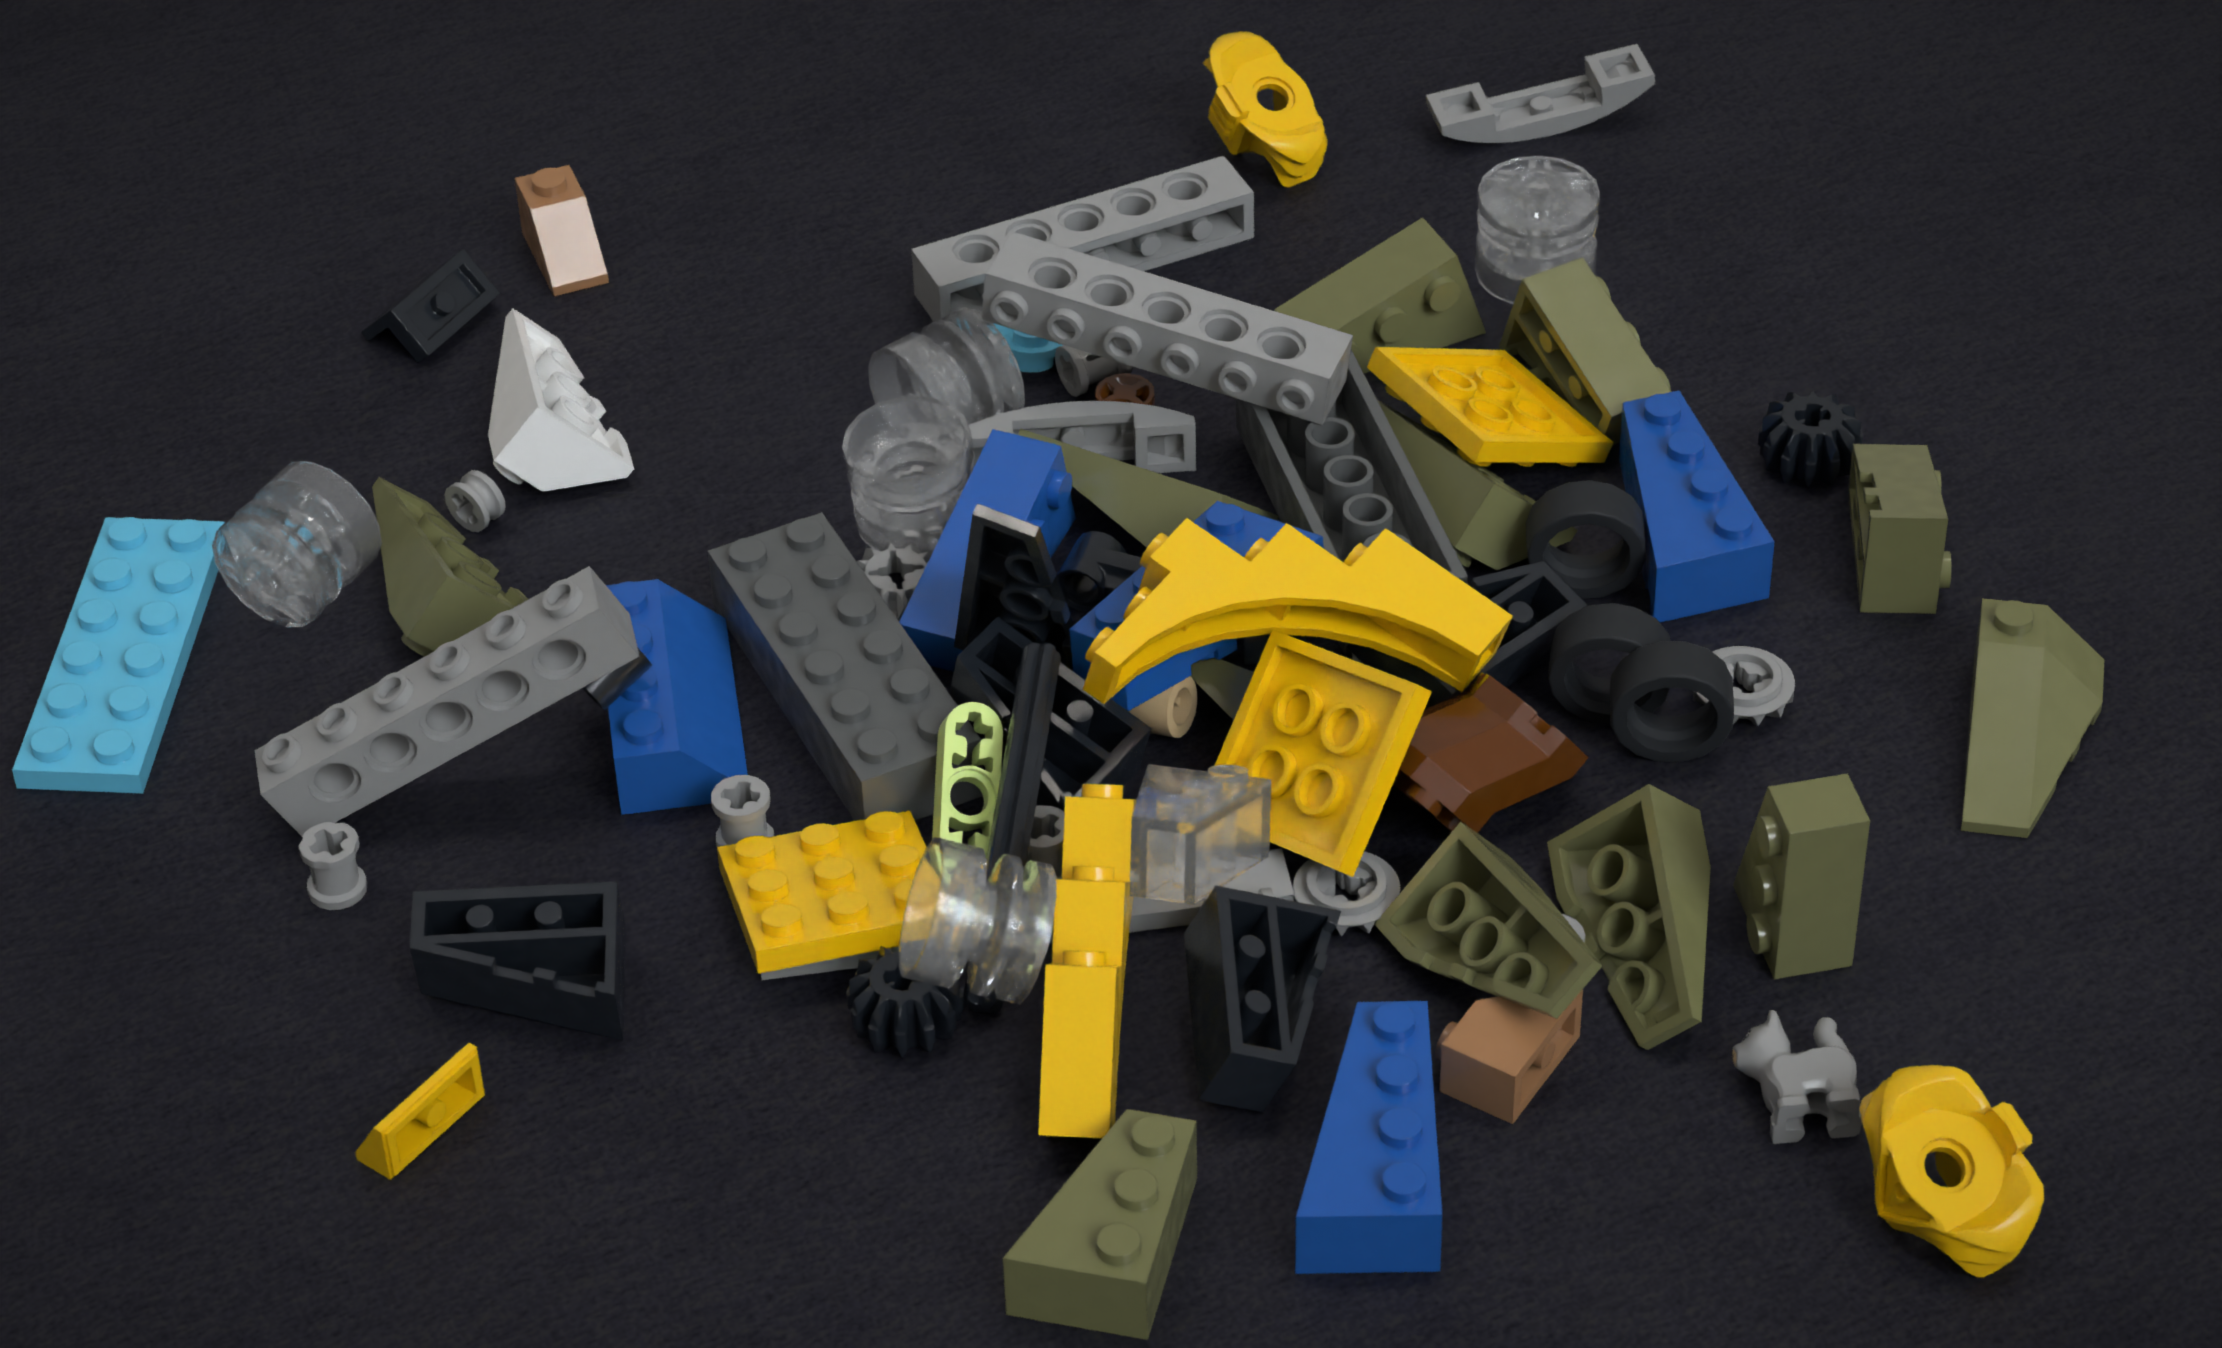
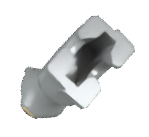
[1732,1010,1862,1144]

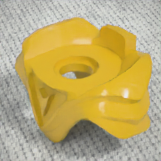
[1203,32,1328,187]
[1860,1065,2044,1278]

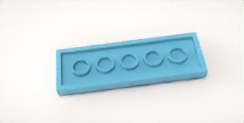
[12,517,229,794]

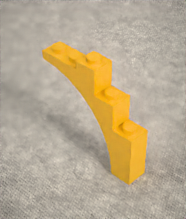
[1083,518,1513,704]
[1038,784,1147,1138]

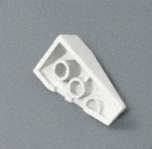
[488,308,634,492]

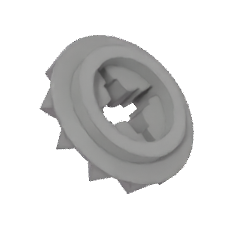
[857,540,933,620]
[1693,646,1795,726]
[1293,851,1400,937]

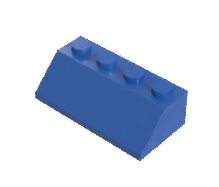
[606,579,748,815]

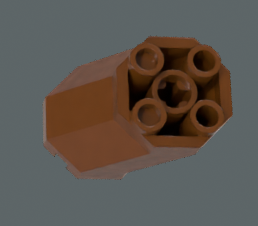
[1393,672,1589,833]

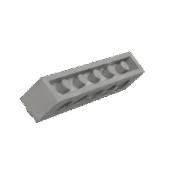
[911,156,1254,333]
[981,231,1353,425]
[254,566,640,838]

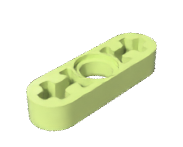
[931,702,1003,891]

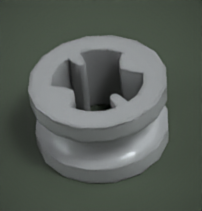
[444,470,506,532]

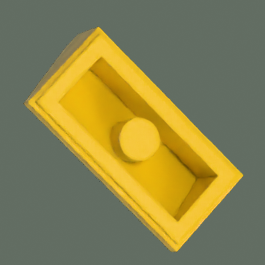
[355,1043,485,1180]

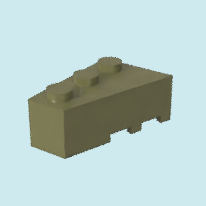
[1274,217,1486,373]
[1499,257,1671,445]
[1848,444,1951,614]
[1733,773,1870,979]
[1003,1109,1197,1340]

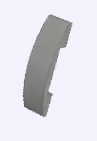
[1426,44,1655,143]
[952,401,1196,487]

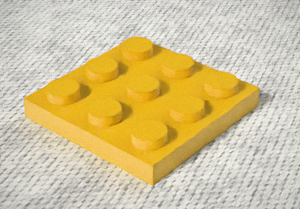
[1367,347,1614,467]
[1195,629,1432,877]
[717,811,958,974]

